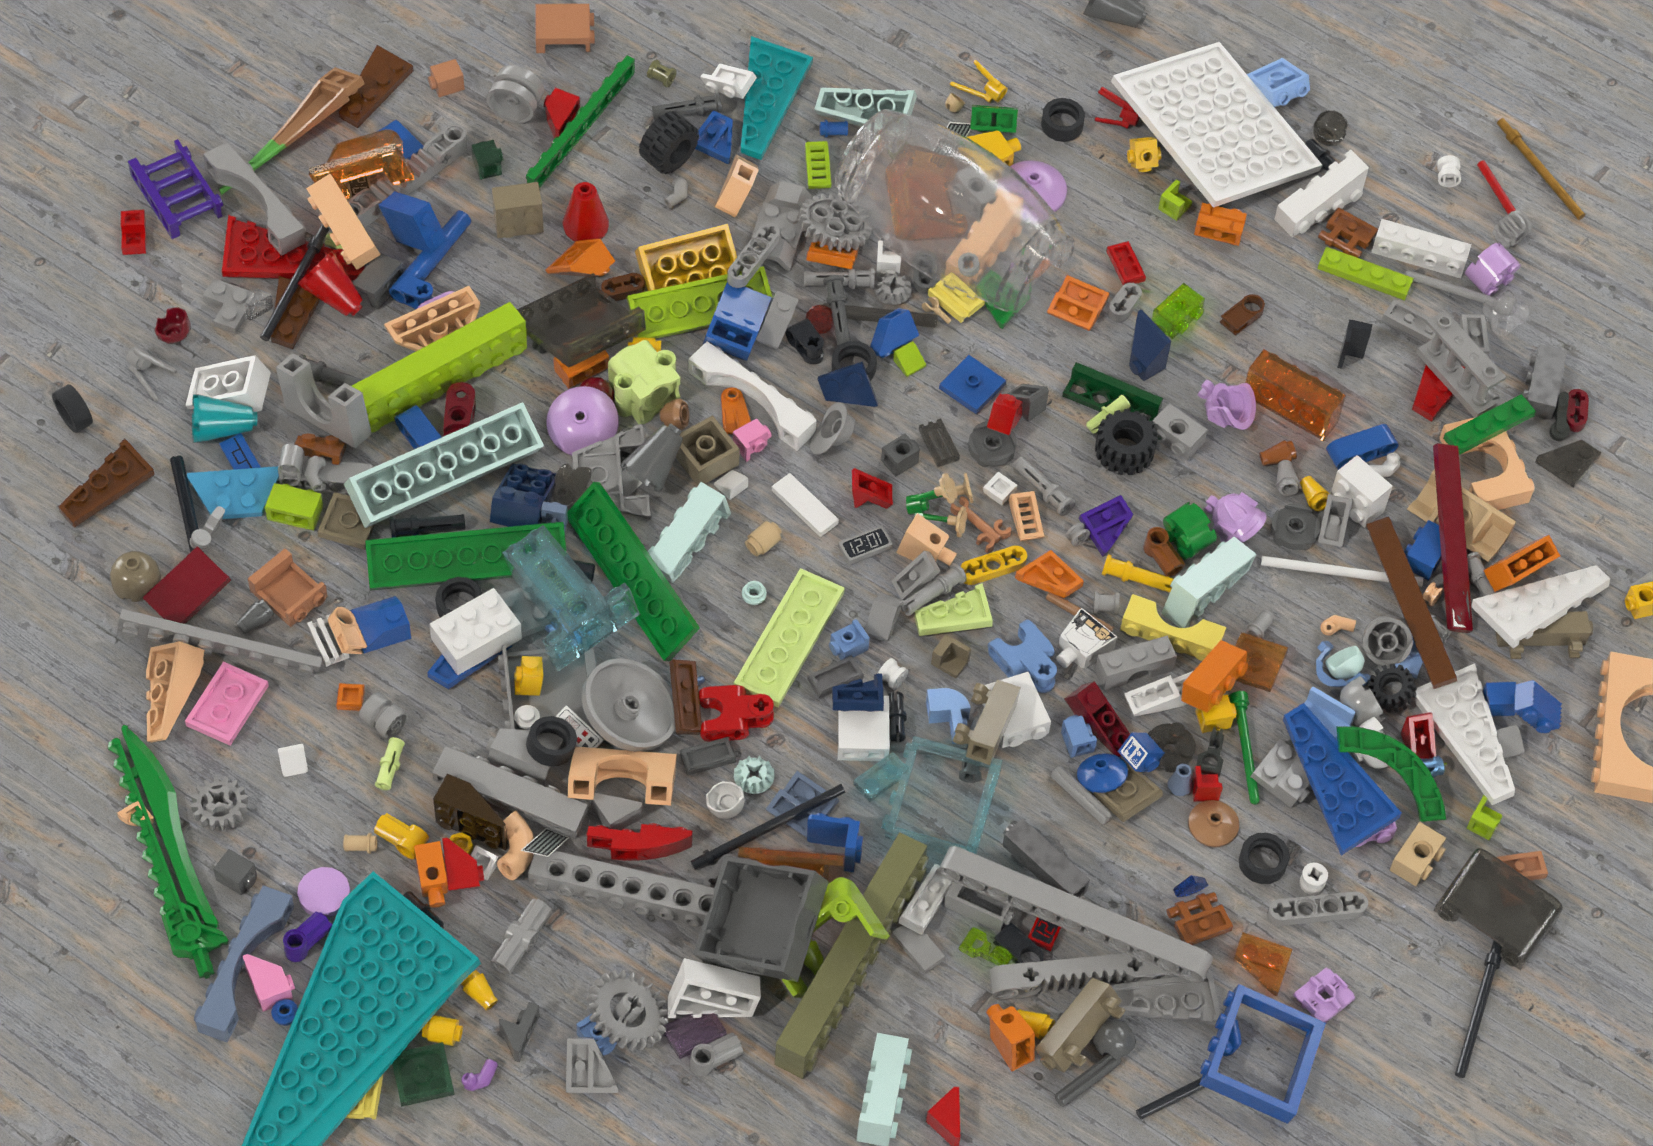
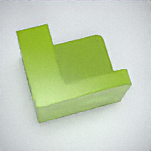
[1158,179,1192,221]
[1466,795,1502,840]

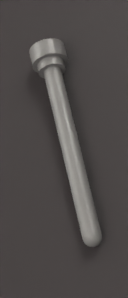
[1404,270,1515,316]

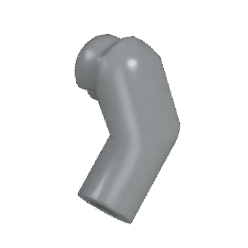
[664,177,688,208]

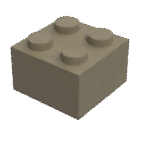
[492,182,544,238]
[676,415,740,486]

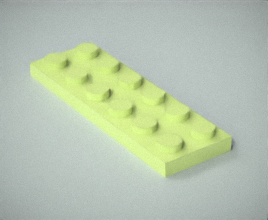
[734,568,845,708]

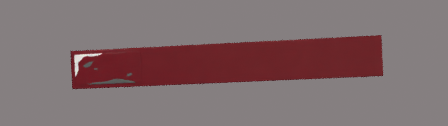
[1433,443,1473,633]

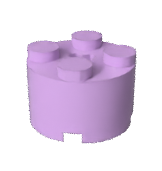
[1465,243,1521,296]

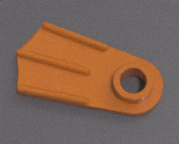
[721,387,751,435]

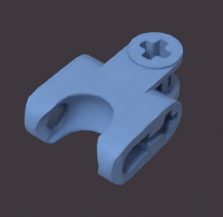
[987,620,1057,693]

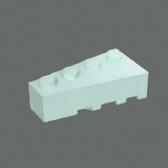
[814,88,917,139]
[1161,537,1256,628]
[857,1033,912,1146]

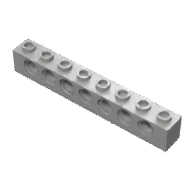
[528,851,714,927]

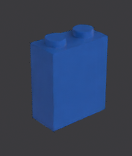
[379,191,447,253]

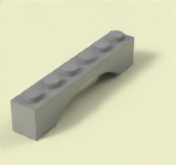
[203,142,306,255]

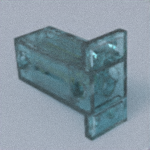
[502,525,640,671]

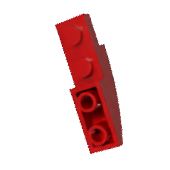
[587,823,693,861]

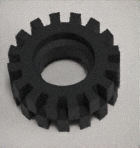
[1368,664,1417,713]

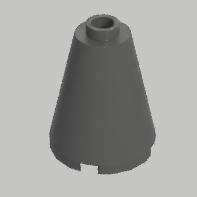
[1083,0,1147,28]
[620,423,683,493]

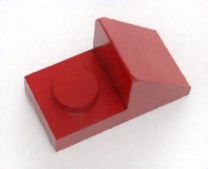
[852,468,893,509]

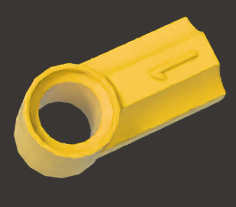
[374,813,429,859]

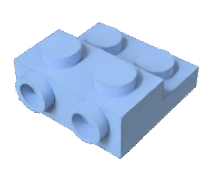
[1247,58,1310,107]

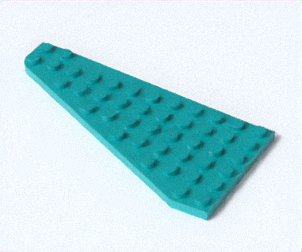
[242,871,481,1146]

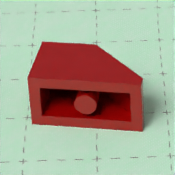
[543,87,580,139]
[987,394,1022,435]
[442,838,484,891]

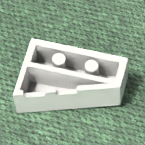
[668,958,761,1018]

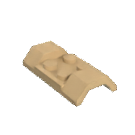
[1407,469,1516,562]

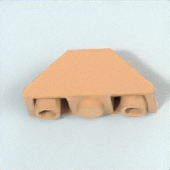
[715,154,759,217]

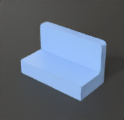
[1304,687,1356,739]

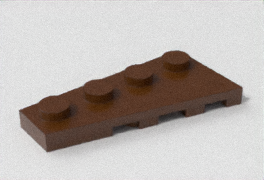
[58,438,155,528]

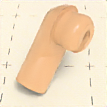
[1320,615,1356,636]

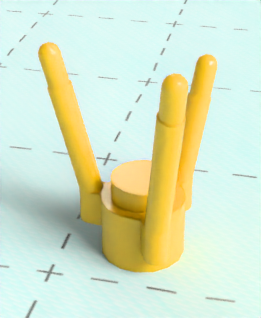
[950,60,1008,103]

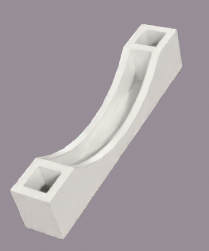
[688,341,816,451]

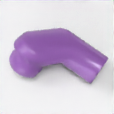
[461,1059,498,1091]

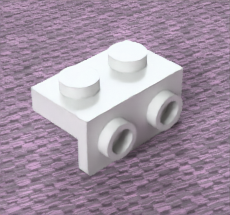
[700,64,757,99]

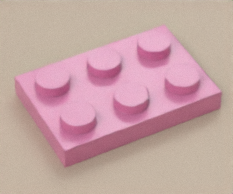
[185,662,269,746]

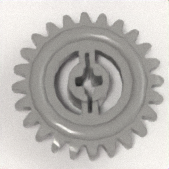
[586,970,669,1051]

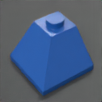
[349,596,411,653]

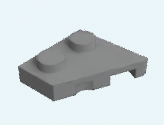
[566,1037,618,1093]

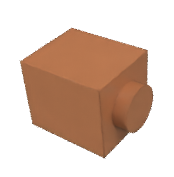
[428,59,465,97]

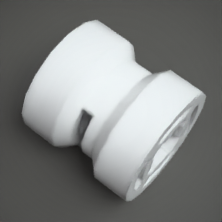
[1437,155,1461,187]

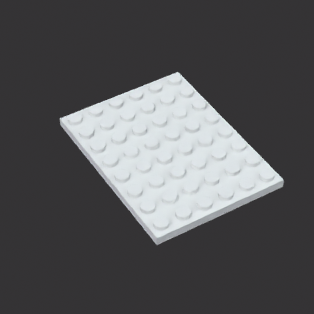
[1111,42,1322,208]

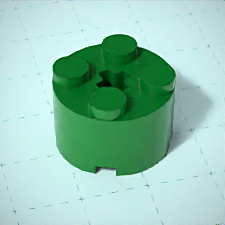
[1163,502,1217,560]

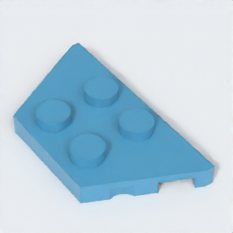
[187,466,279,519]

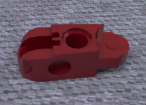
[443,382,476,437]

